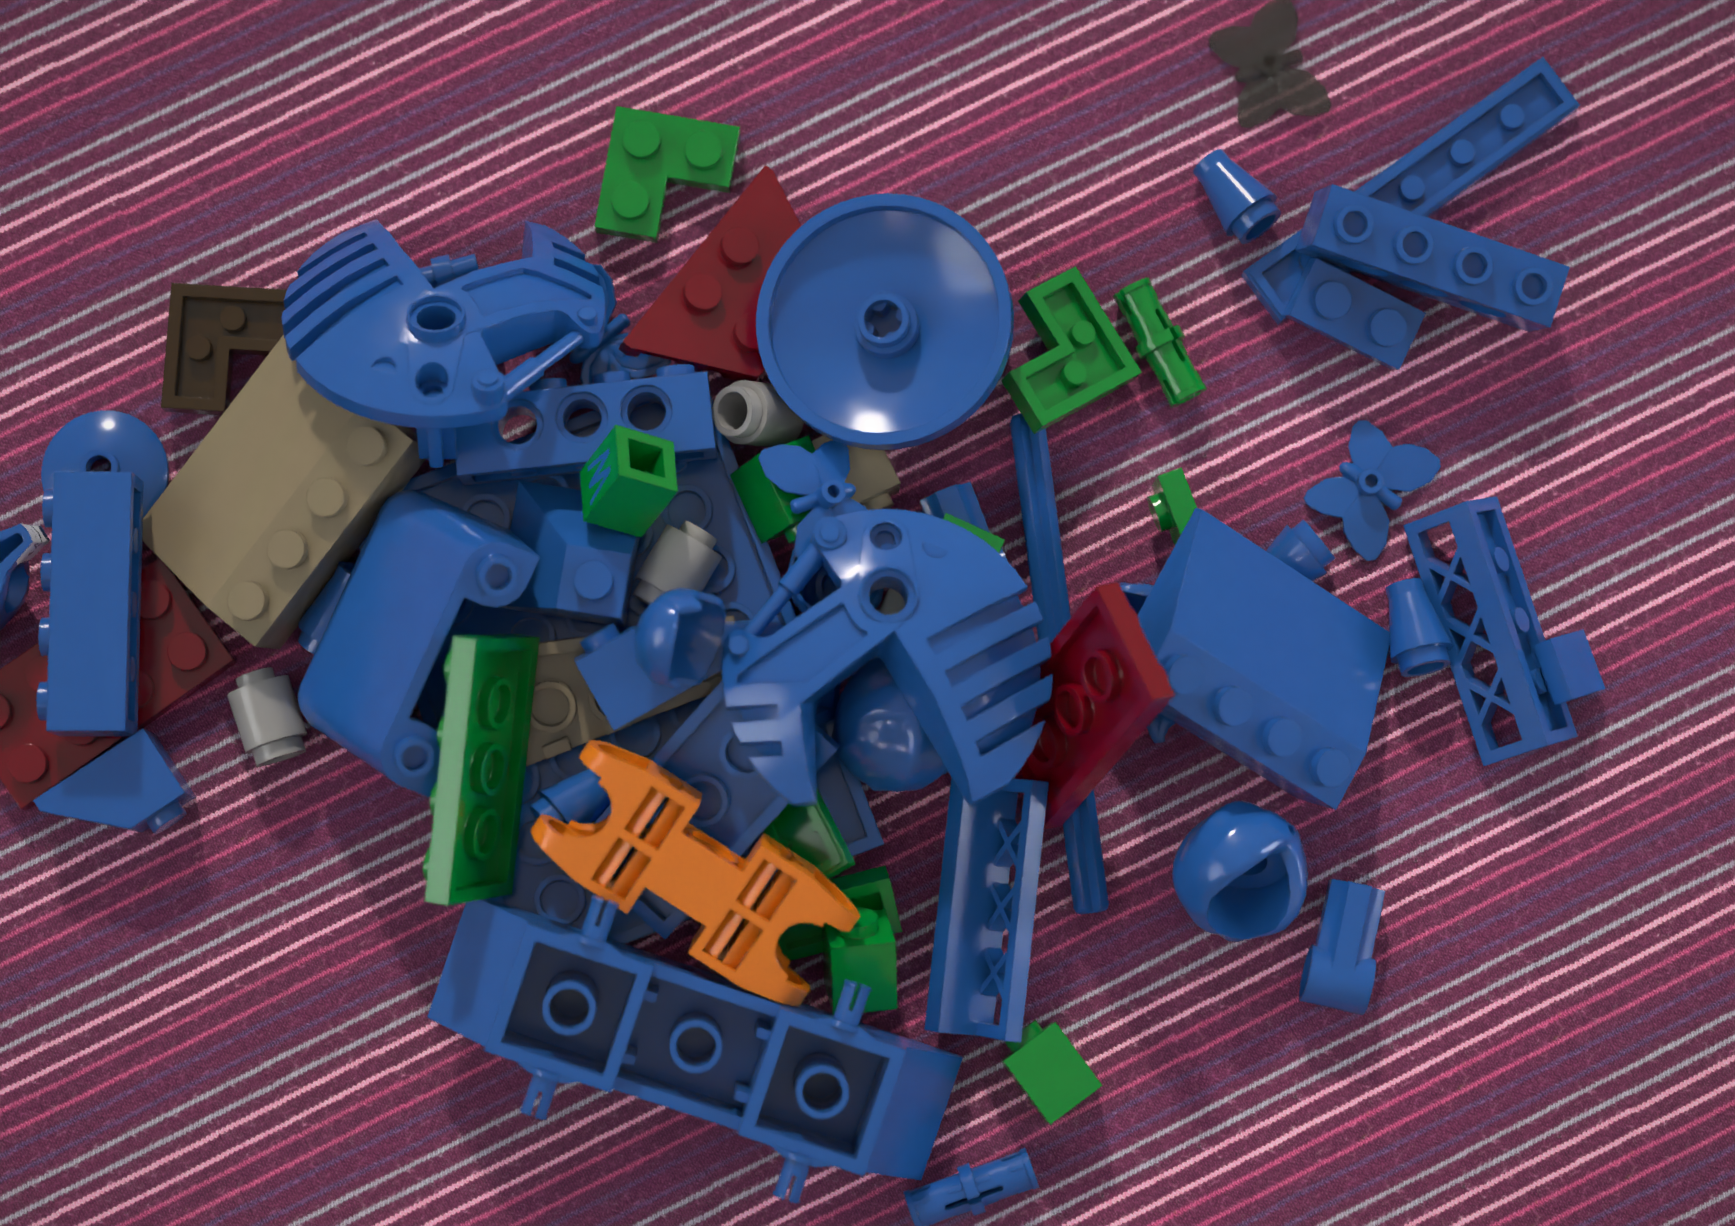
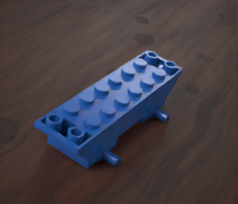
[427,895,963,1203]

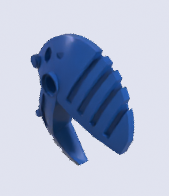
[282,219,606,468]
[722,509,1052,807]

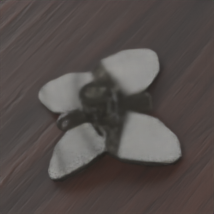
[1208,0,1332,129]

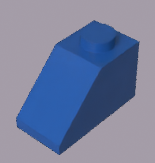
[33,728,196,834]

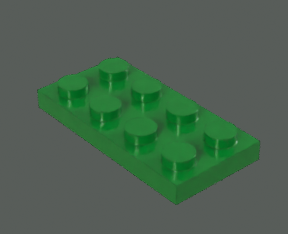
[423,634,540,906]

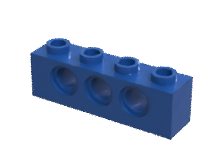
[1295,184,1570,332]
[455,364,717,485]

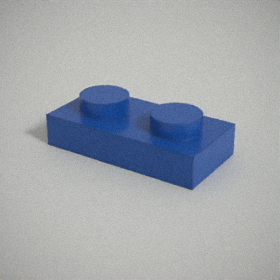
[1283,258,1426,370]

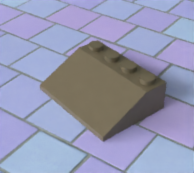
[142,335,426,649]

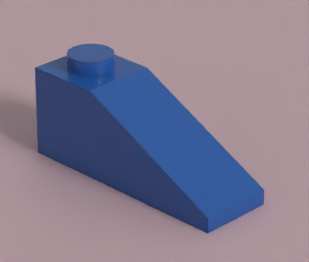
[574,619,783,731]

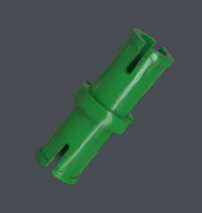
[1113,277,1207,408]

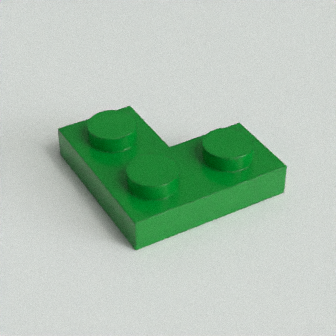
[594,106,740,243]
[1001,266,1142,434]

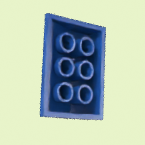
[1137,508,1390,810]

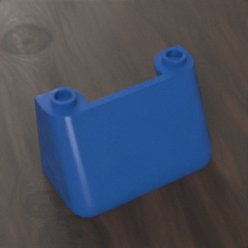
[297,490,540,798]

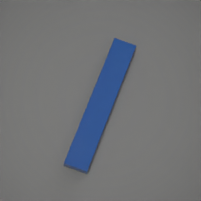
[1241,57,1581,325]

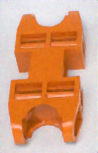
[531,740,860,1006]

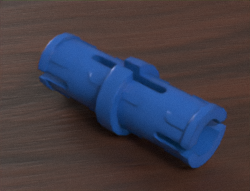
[903,1148,1040,1226]

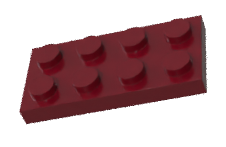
[0,558,237,811]
[1015,582,1175,830]

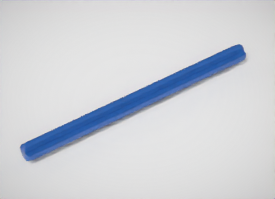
[1010,413,1109,915]

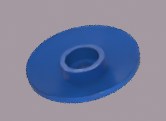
[41,410,169,518]

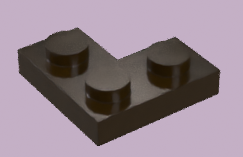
[161,283,287,415]

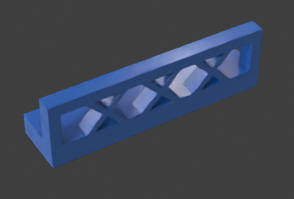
[1403,496,1578,766]
[924,777,1049,1042]

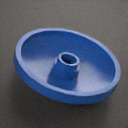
[756,193,1014,450]

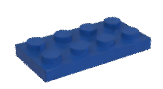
[594,681,840,939]

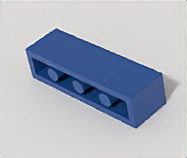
[37,471,144,736]

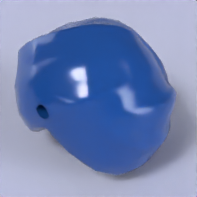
[831,657,948,792]
[1172,800,1308,942]

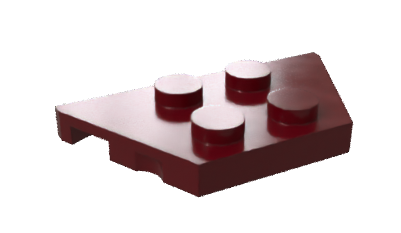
[619,165,801,381]

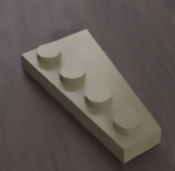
[526,615,735,766]

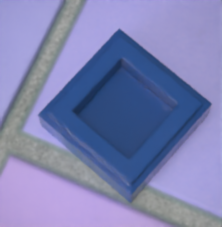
[1533,629,1605,705]

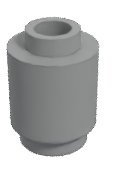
[712,380,804,447]
[633,520,722,606]
[227,667,308,767]

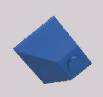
[499,480,640,627]

